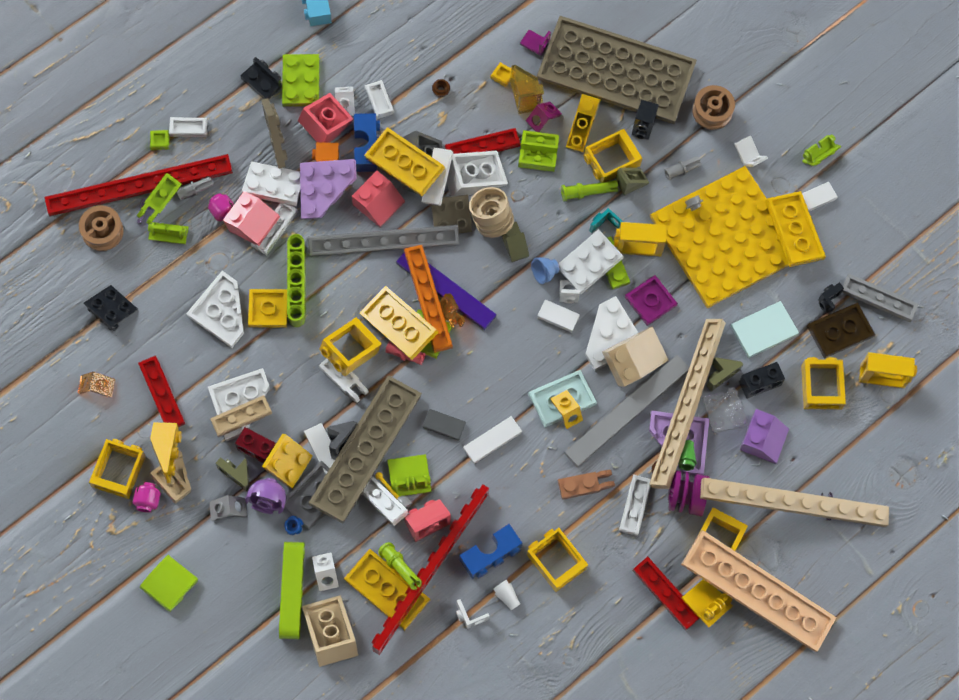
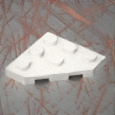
[186,271,244,348]
[585,296,638,371]
[208,368,270,441]

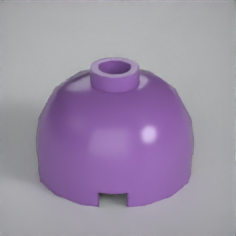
[245,478,286,514]

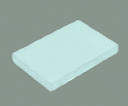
[730,301,799,358]
[528,370,597,428]

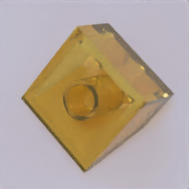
[510,65,544,114]

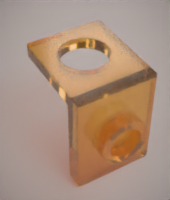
[78,371,115,398]

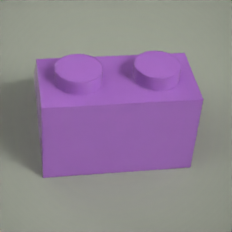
[740,409,789,464]

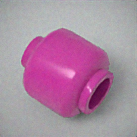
[208,193,234,222]
[132,482,161,513]

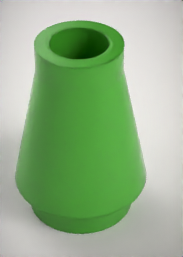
[678,440,697,471]

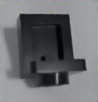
[818,282,844,314]

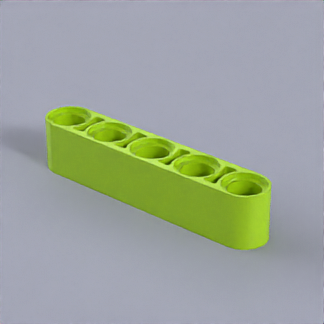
[287,234,306,327]
[279,542,305,639]

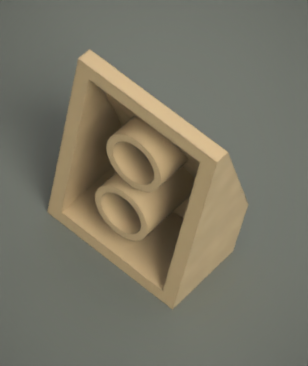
[602,326,669,387]
[302,595,358,667]

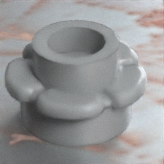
[685,195,703,211]

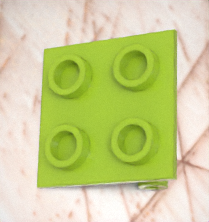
[387,454,432,496]

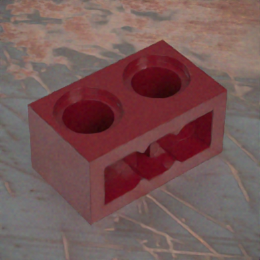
[235,427,276,464]

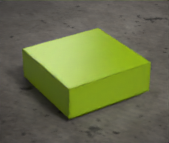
[150,130,169,150]

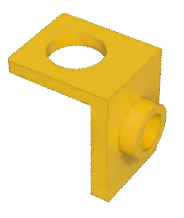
[551,390,583,429]

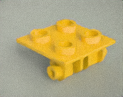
[681,579,733,628]

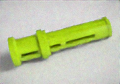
[561,180,618,202]
[378,542,422,590]

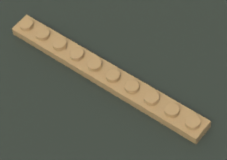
[649,319,726,489]
[700,478,889,527]

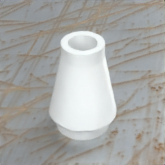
[493,580,521,610]

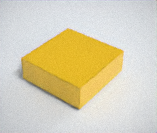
[490,62,515,87]

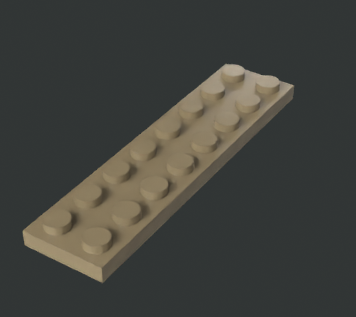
[309,375,422,524]

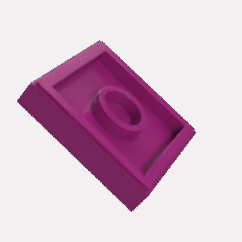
[625,275,678,326]

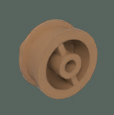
[692,85,735,130]
[79,205,124,251]

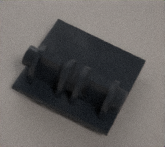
[83,285,138,331]

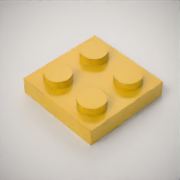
[248,289,287,328]
[262,434,313,489]

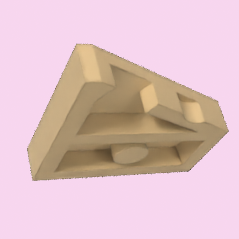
[150,451,191,504]

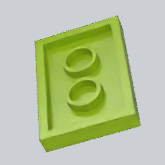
[282,54,319,107]

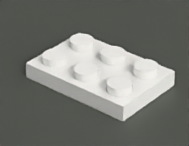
[242,161,301,206]
[558,229,624,294]

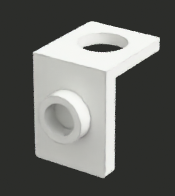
[335,87,355,116]
[734,136,768,167]
[559,280,580,303]
[312,552,339,591]
[456,599,489,629]

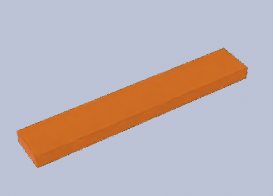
[404,245,453,353]

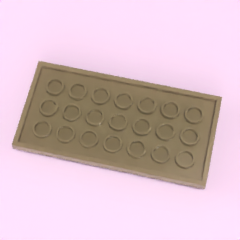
[536,16,697,124]

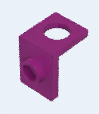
[520,29,551,56]
[526,101,562,132]

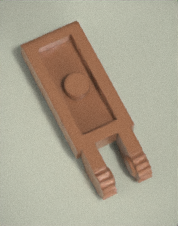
[558,470,615,499]

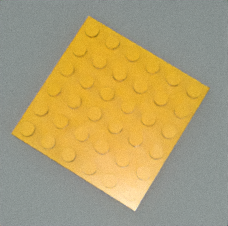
[650,166,789,309]

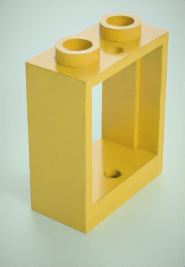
[583,129,642,182]
[614,222,666,257]
[319,317,382,377]
[859,352,917,389]
[801,357,846,410]
[89,439,146,499]
[698,507,748,551]
[527,528,588,592]

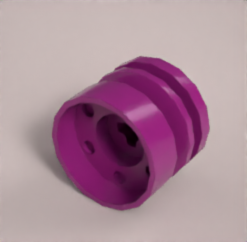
[668,470,710,517]

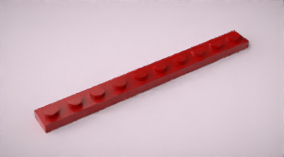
[44,154,233,217]
[371,484,489,656]

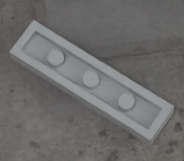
[842,274,919,322]

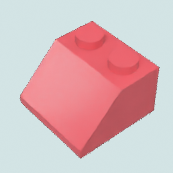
[298,93,354,143]
[352,171,405,227]
[223,191,280,246]
[404,499,451,542]

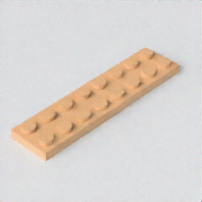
[681,530,837,652]

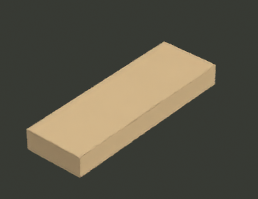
[210,395,272,437]

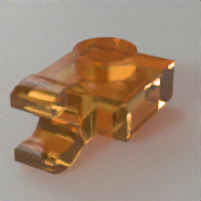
[440,293,465,327]

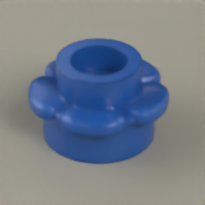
[284,516,303,535]

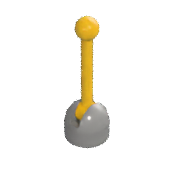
[375,472,413,509]

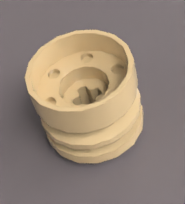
[469,187,514,238]

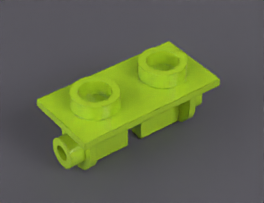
[802,134,841,167]
[148,222,189,244]

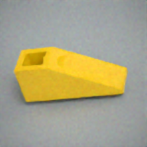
[566,94,601,152]
[150,422,182,483]

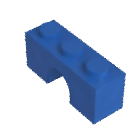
[354,113,380,172]
[459,524,523,579]

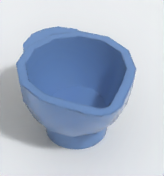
[531,257,559,284]

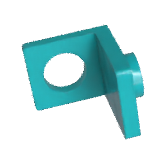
[589,208,623,233]

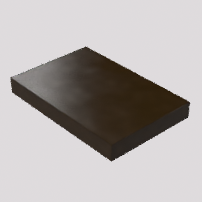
[807,302,876,359]

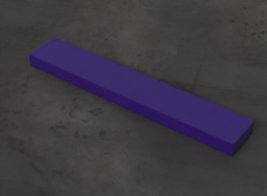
[396,253,497,330]

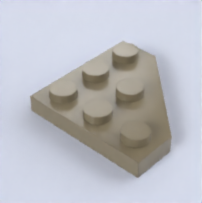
[261,98,288,169]

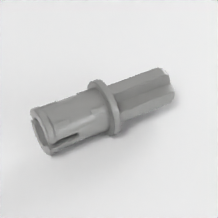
[664,157,701,180]
[177,177,214,201]

